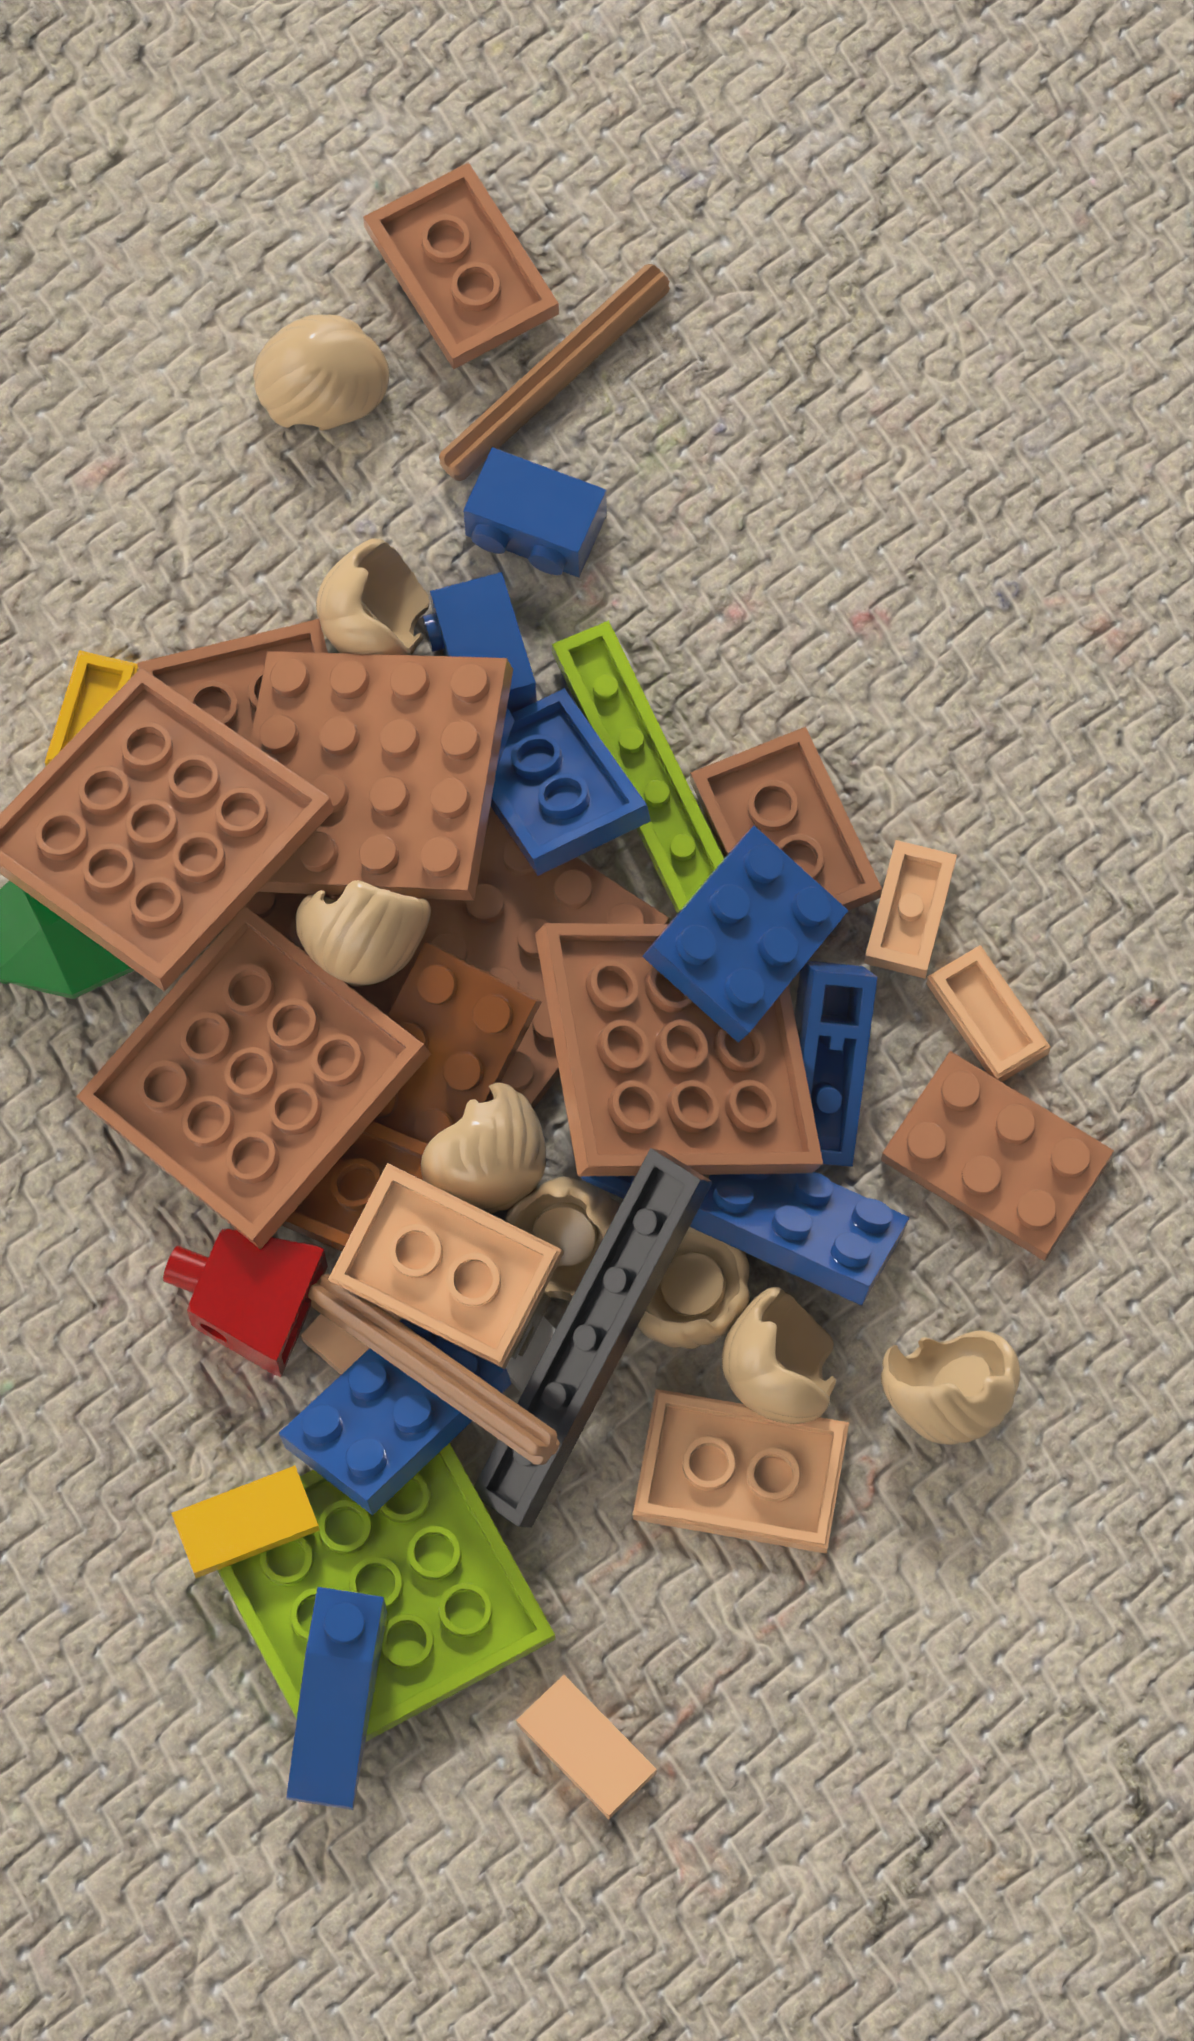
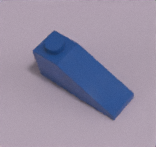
[794,960,878,1167]
[286,1587,388,1810]

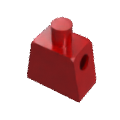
[163,1229,328,1377]

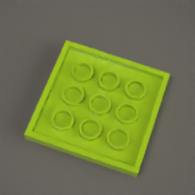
[217,1443,556,1742]

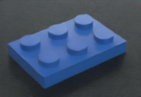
[490,688,651,876]
[642,826,849,1043]
[690,1172,910,1306]
[279,1318,512,1515]

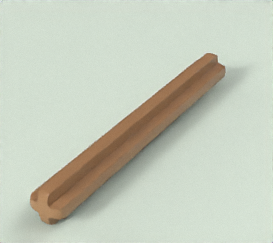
[439,264,670,481]
[308,1274,560,1465]

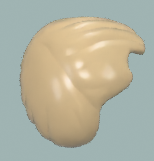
[253,314,389,431]
[316,539,430,655]
[296,880,431,985]
[421,1083,546,1214]
[504,1177,620,1301]
[637,1227,750,1349]
[722,1287,836,1424]
[881,1331,1020,1445]

